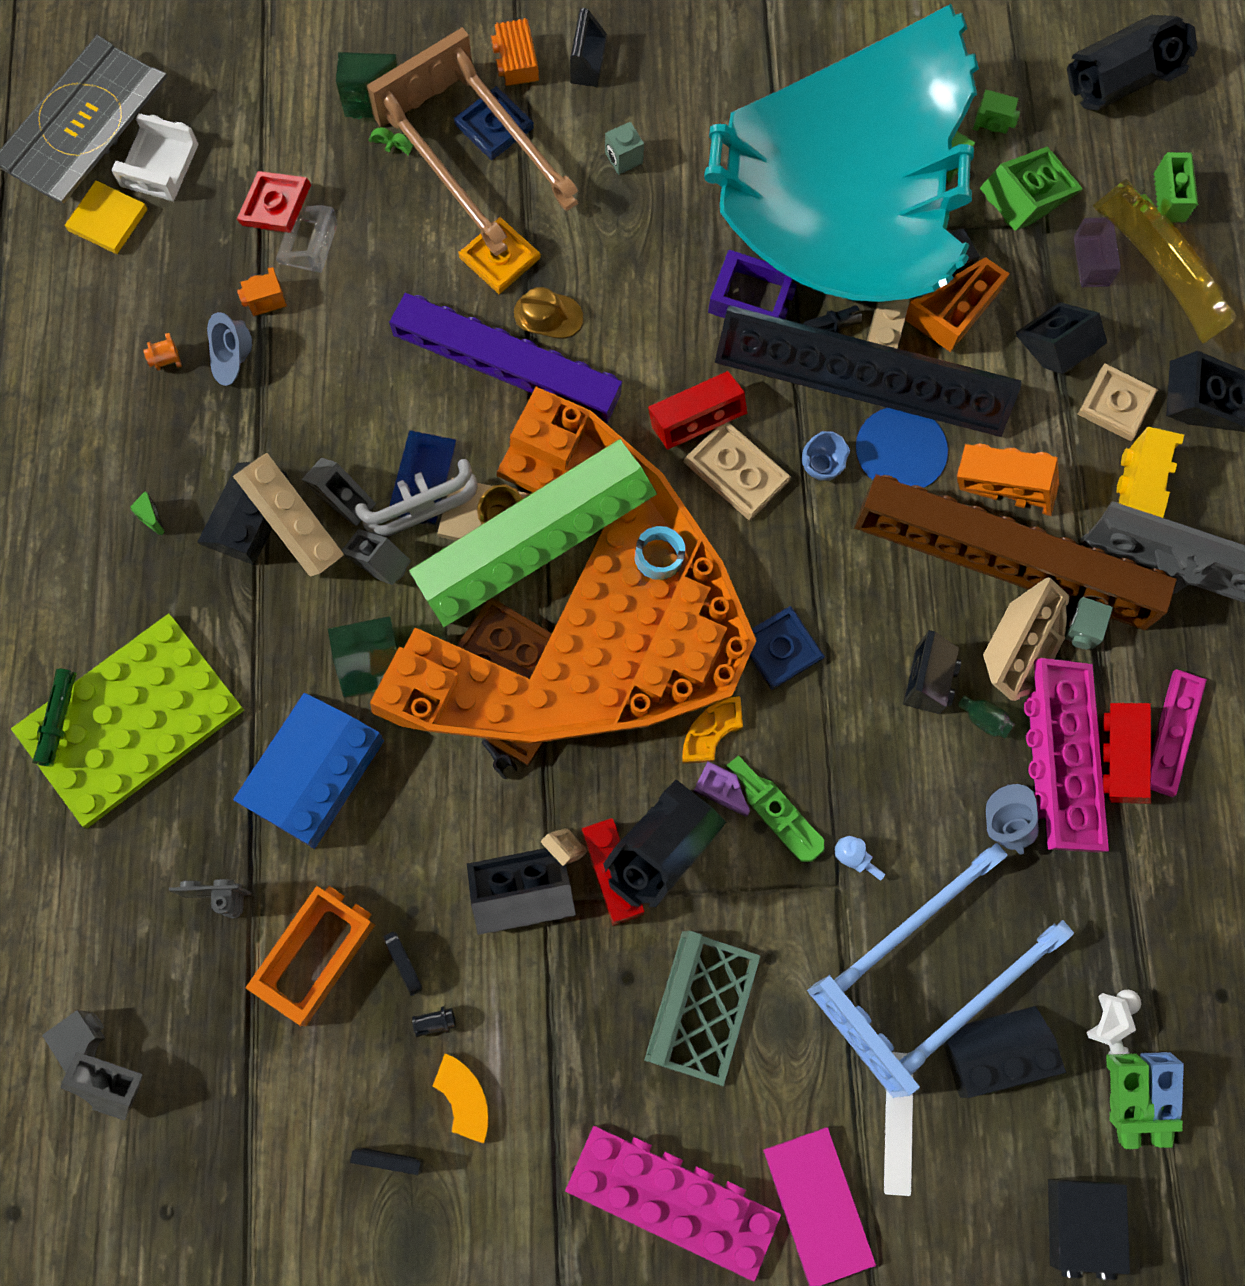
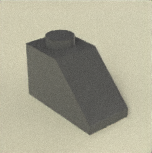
[301,458,376,526]
[341,529,411,585]

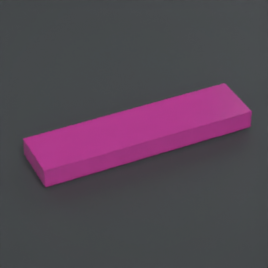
[1151,669,1207,797]

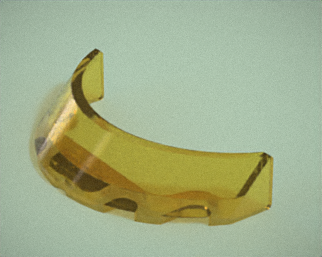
[1093,179,1236,344]

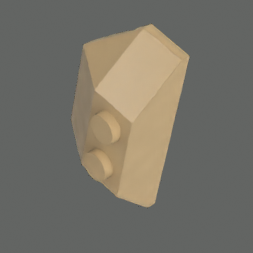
[983,578,1069,701]

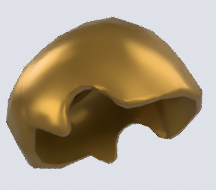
[477,484,523,525]

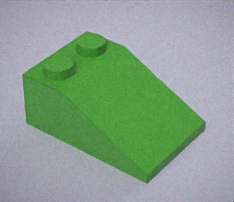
[980,147,1083,231]

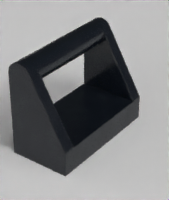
[570,8,607,87]

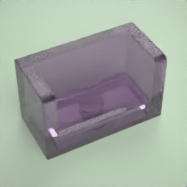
[1074,217,1121,287]

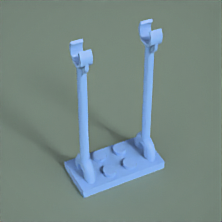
[807,843,1074,1098]

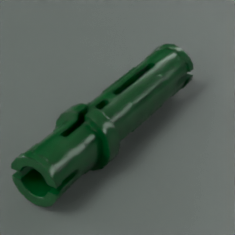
[32,669,77,767]

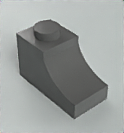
[42,1010,106,1073]
[61,1052,143,1121]

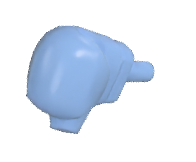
[835,836,885,881]

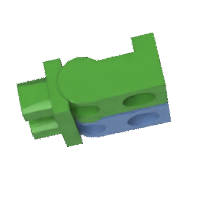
[1106,1052,1184,1149]

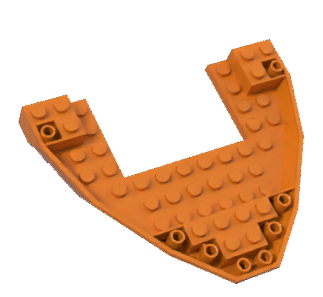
[370,387,756,743]

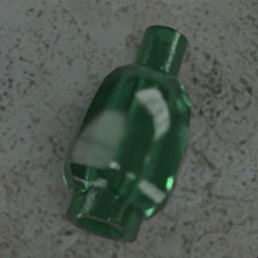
[958,695,1015,739]

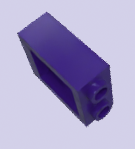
[708,250,797,319]

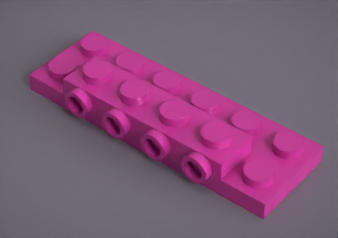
[1024,658,1109,853]
[565,1125,781,1282]

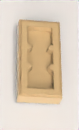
[540,828,587,866]

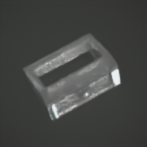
[276,205,338,273]

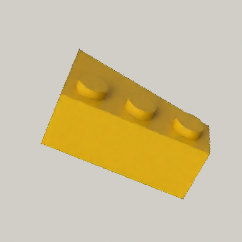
[1116,427,1184,518]

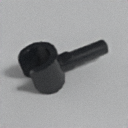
[482,740,518,779]

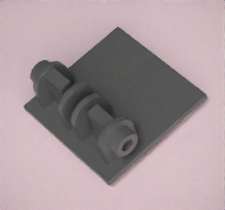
[169,879,252,919]

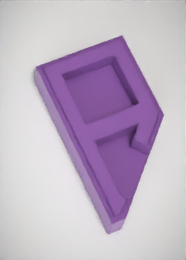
[693,762,750,817]

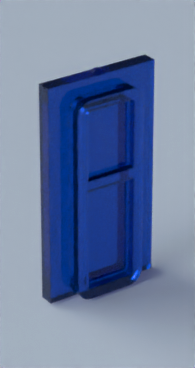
[389,430,457,525]

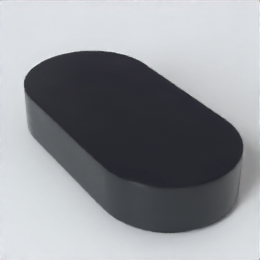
[382,931,423,997]

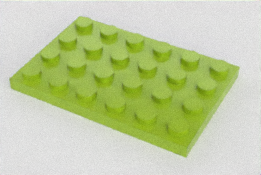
[11,613,244,829]

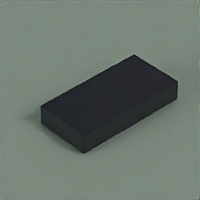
[350,1147,424,1175]

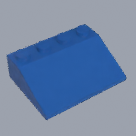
[233,693,384,849]

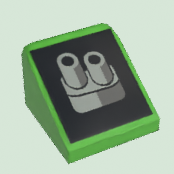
[130,491,165,535]

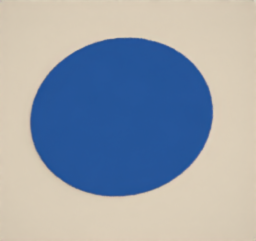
[856,408,948,488]

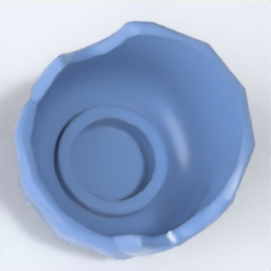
[802,431,850,480]

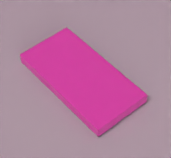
[763,1127,876,1286]

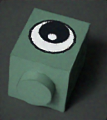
[605,121,644,175]
[1065,597,1113,649]

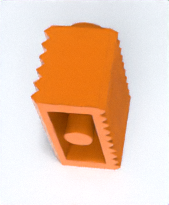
[491,18,539,86]

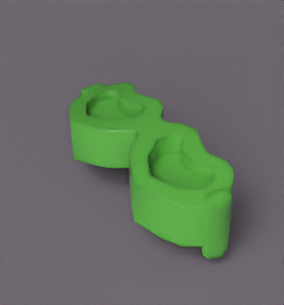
[368,127,413,156]

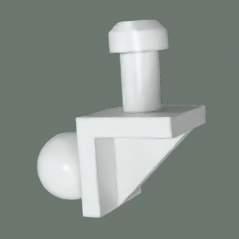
[1087,990,1141,1055]

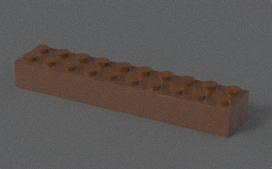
[854,474,1177,631]

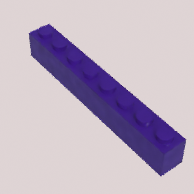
[390,293,622,424]

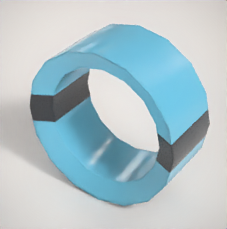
[634,526,685,580]

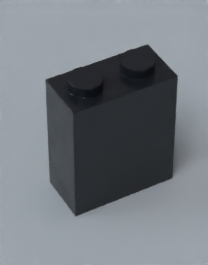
[1048,1179,1130,1280]

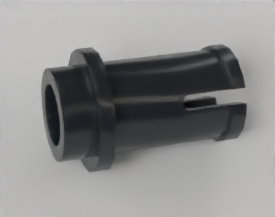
[412,1006,456,1038]

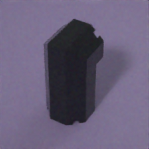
[1067,14,1198,111]
[603,779,727,907]

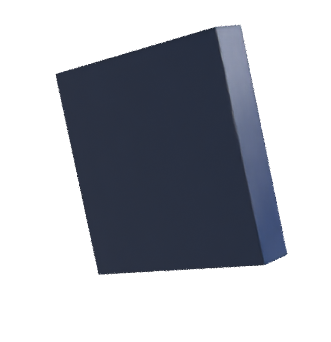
[454,86,534,161]
[749,606,825,690]

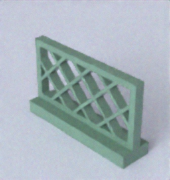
[644,930,760,1086]

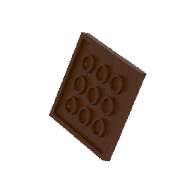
[457,598,552,767]

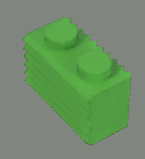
[1153,152,1198,222]

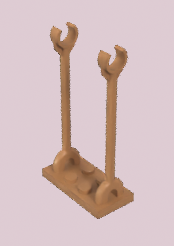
[367,27,579,256]

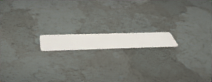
[884,1052,913,1196]

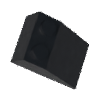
[1166,350,1245,432]

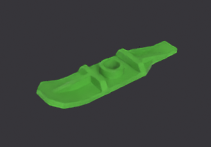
[727,755,825,862]

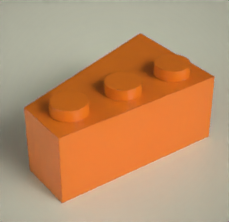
[905,257,1009,352]
[957,443,1059,516]

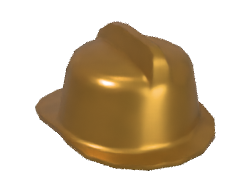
[514,287,583,338]

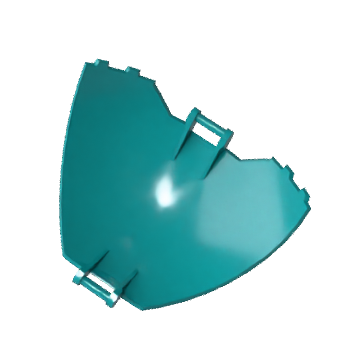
[704,4,979,302]

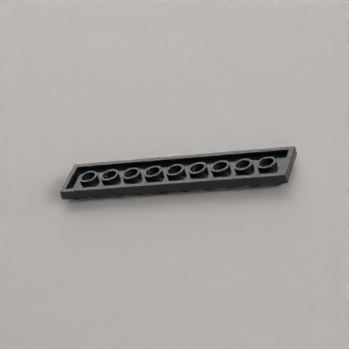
[714,305,1021,437]

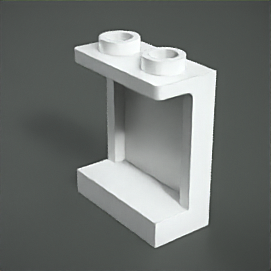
[112,113,198,202]

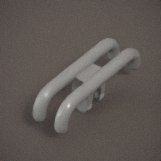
[355,459,478,537]

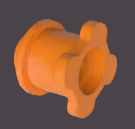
[143,333,182,371]

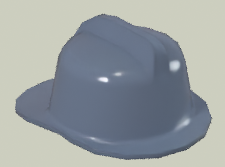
[207,312,252,386]
[986,784,1039,855]

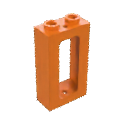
[245,886,375,1026]

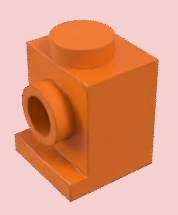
[237,267,287,316]

